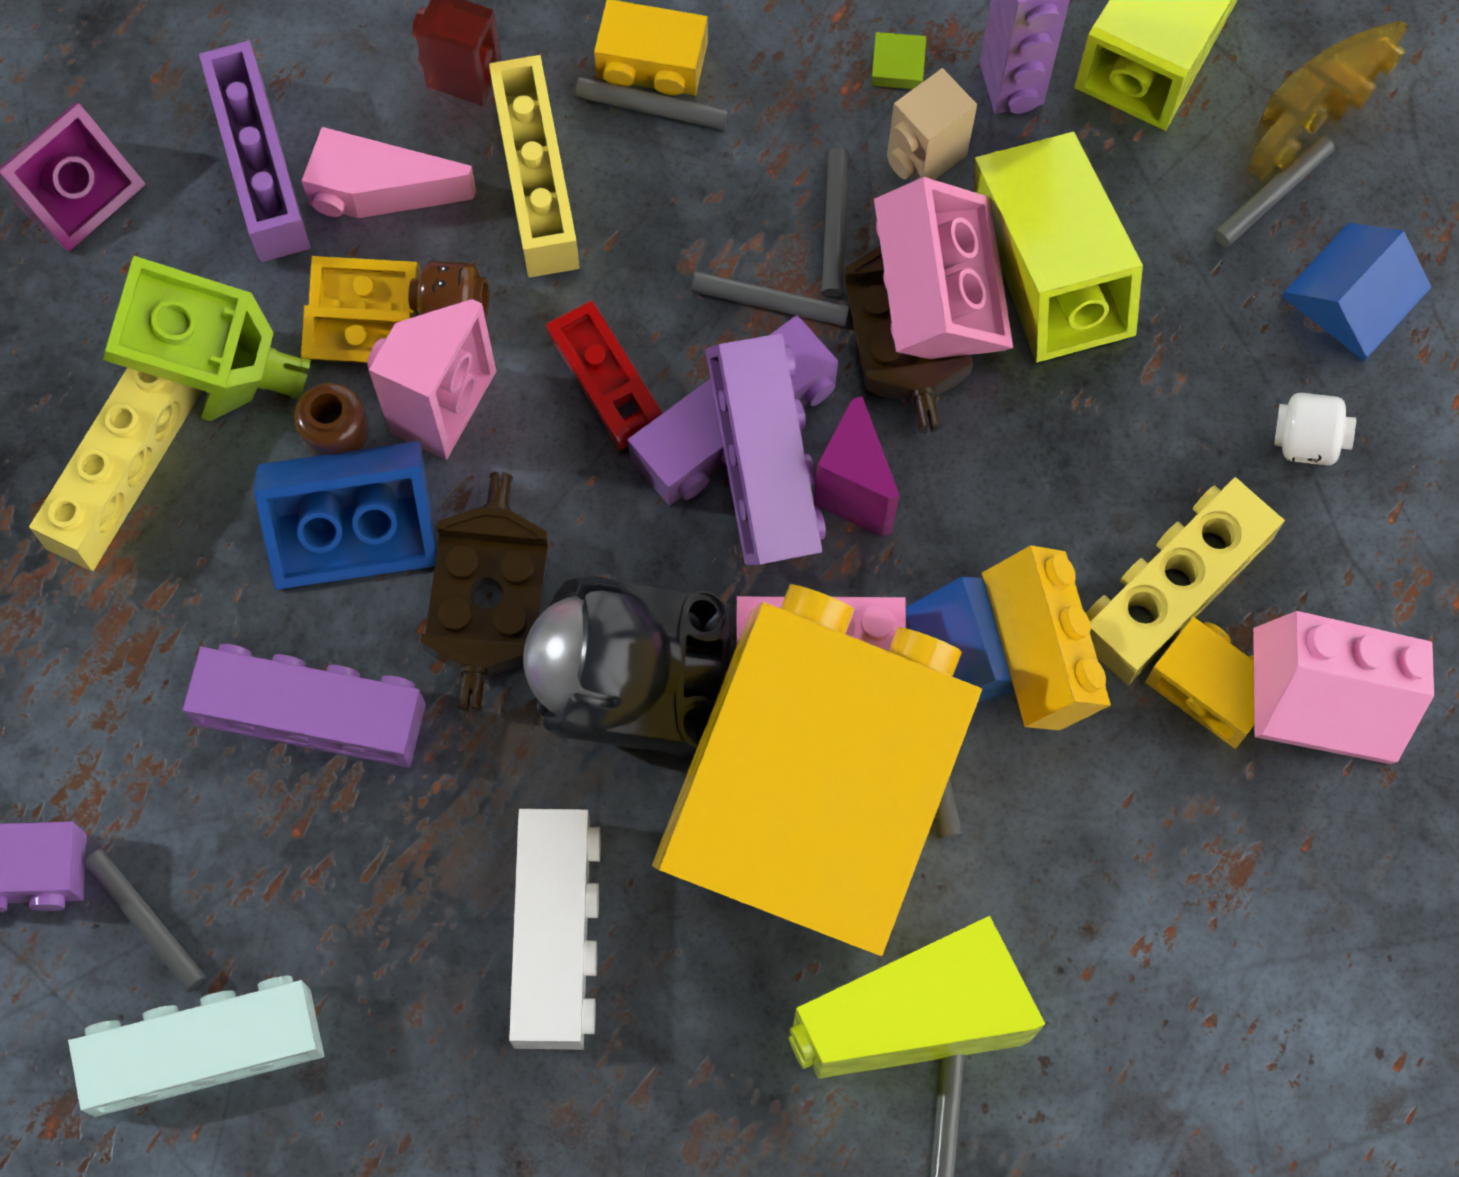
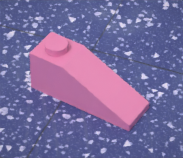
[301,127,477,218]

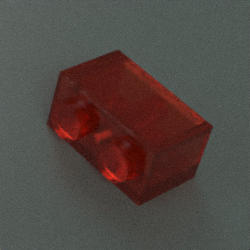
[412,0,502,106]

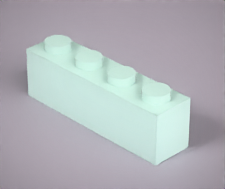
[68,976,325,1117]

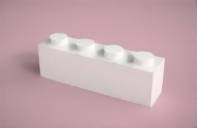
[509,809,601,1050]

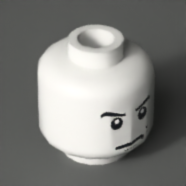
[1274,393,1356,466]

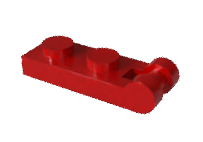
[546,300,663,451]

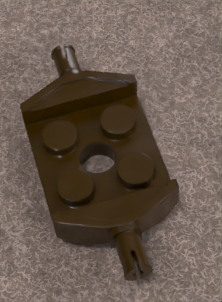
[844,217,973,434]
[421,472,549,712]

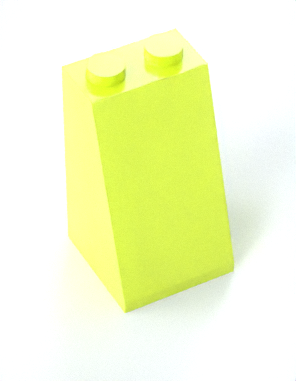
[1074,0,1238,131]
[974,132,1143,363]
[788,916,1045,1079]

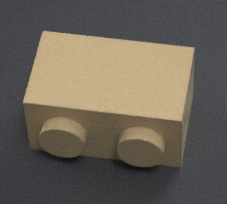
[887,68,977,182]

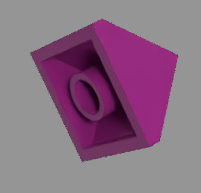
[0,102,146,252]
[813,396,900,537]

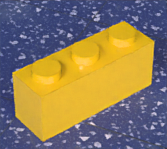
[982,545,1111,731]

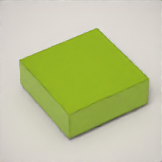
[871,32,926,89]

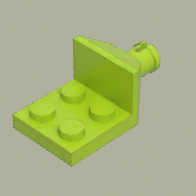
[102,255,311,421]

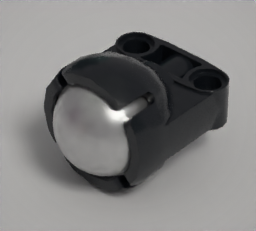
[523,576,730,760]

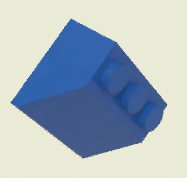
[254,441,437,590]

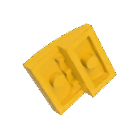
[301,256,420,363]

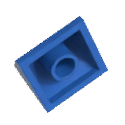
[1282,223,1431,362]
[905,577,1015,702]

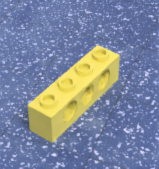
[489,55,580,278]
[29,368,202,572]
[1086,477,1285,686]

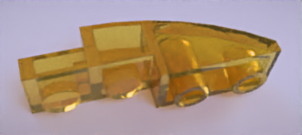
[1246,21,1410,181]

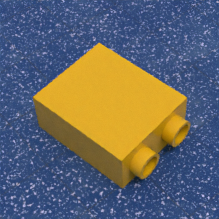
[652,584,982,957]

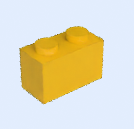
[594,0,708,96]
[1145,617,1255,749]

